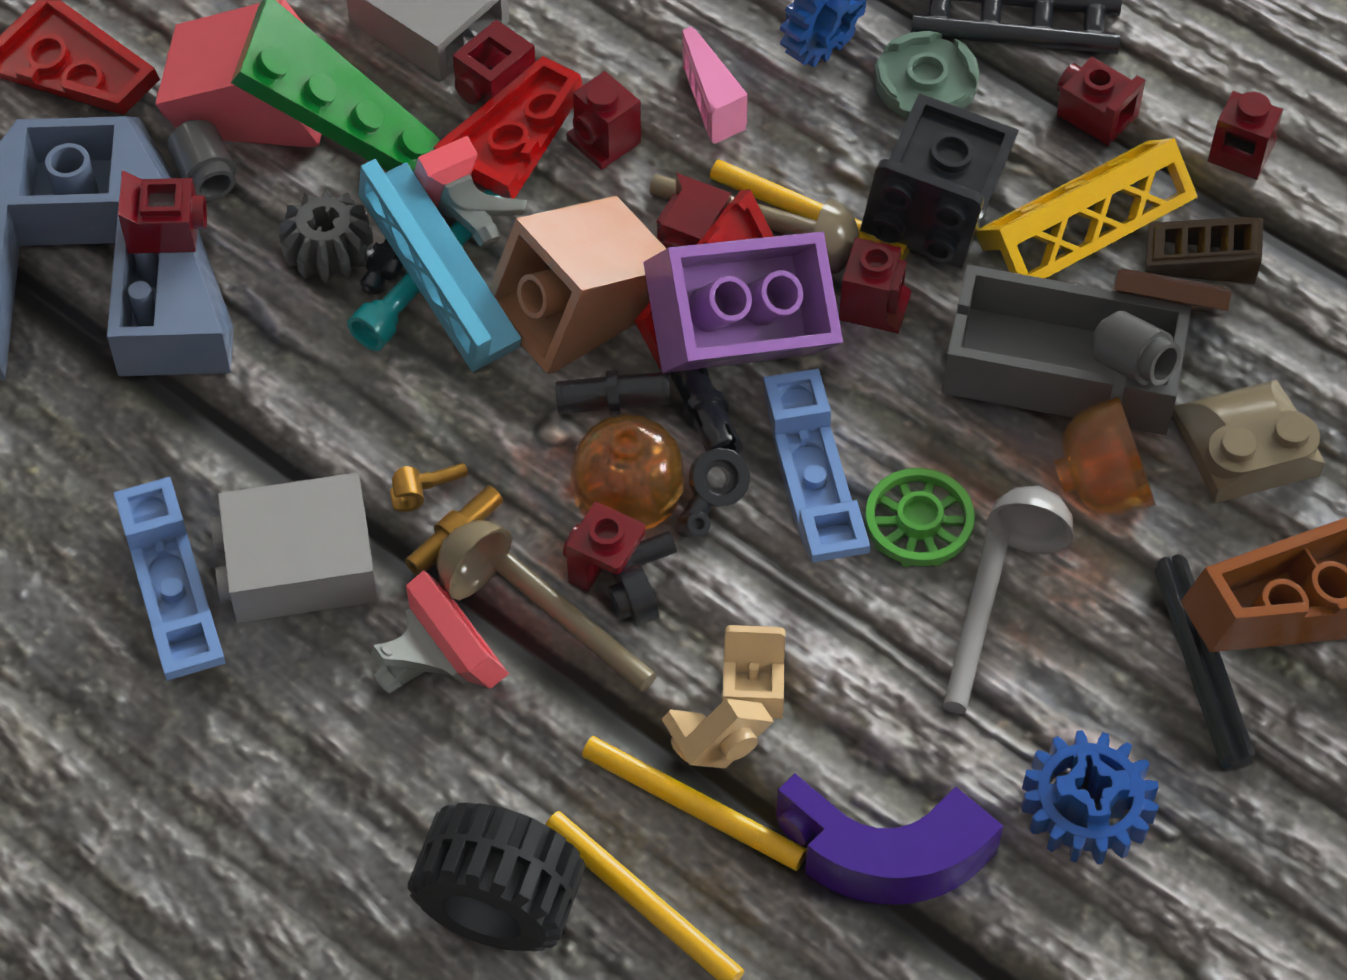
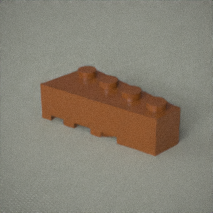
[1180,517,1347,652]

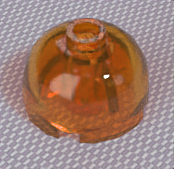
[1054,397,1156,516]
[570,414,685,529]

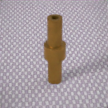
[405,485,503,576]

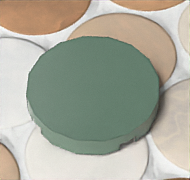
[874,31,980,118]

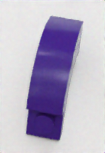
[776,773,1003,905]

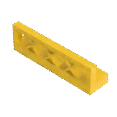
[976,138,1198,279]

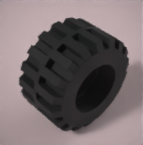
[407,802,585,951]

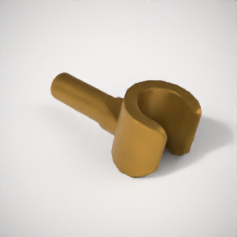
[390,463,468,512]

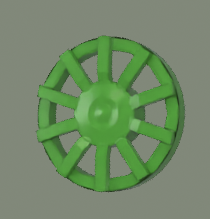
[865,468,975,567]

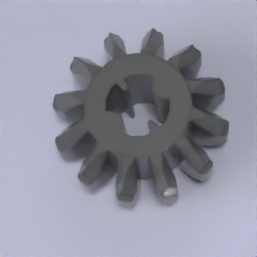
[279,188,374,284]

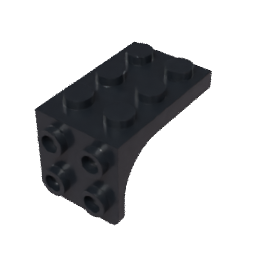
[860,93,1019,268]

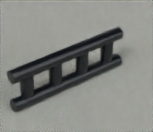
[911,0,1122,55]

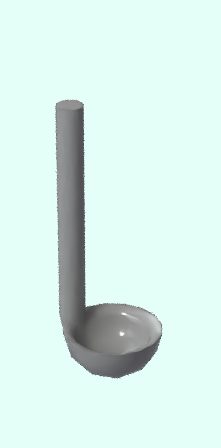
[943,486,1074,714]

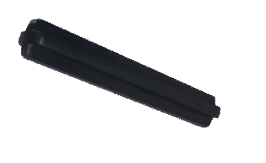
[1155,554,1255,771]

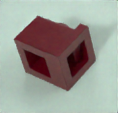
[452,19,536,105]
[1057,57,1146,146]
[566,71,641,170]
[1207,91,1284,180]

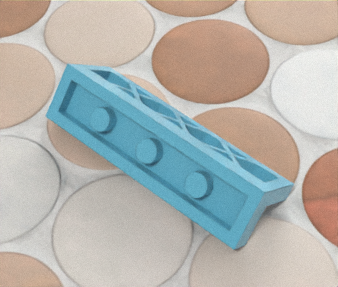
[358,159,522,372]

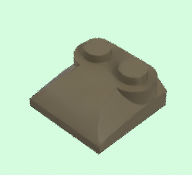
[1172,379,1325,503]

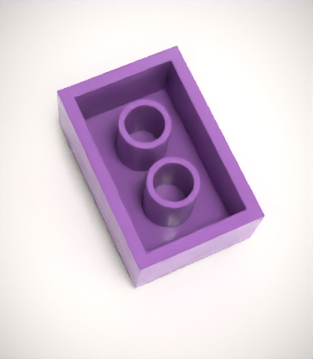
[643,231,843,373]

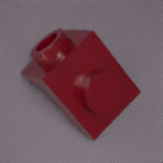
[563,501,645,592]

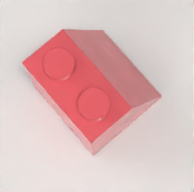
[155,0,322,147]

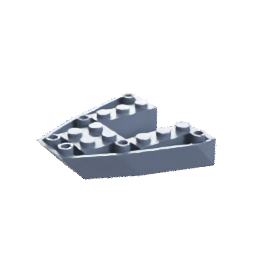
[0,116,234,380]

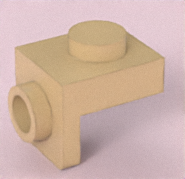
[722,625,785,719]
[662,698,774,768]

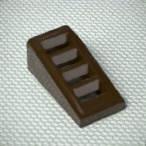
[1145,217,1263,284]

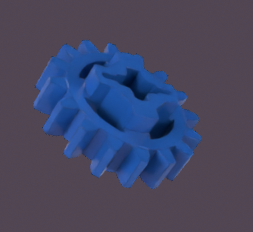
[780,0,866,67]
[1021,730,1159,865]

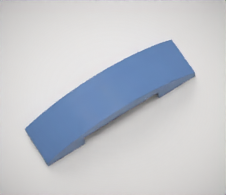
[763,368,870,563]
[113,477,226,681]

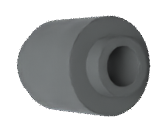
[167,120,236,201]
[1092,311,1181,386]

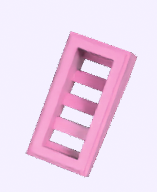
[682,26,747,144]

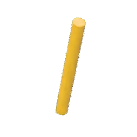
[710,159,910,260]
[582,736,807,871]
[545,811,745,980]

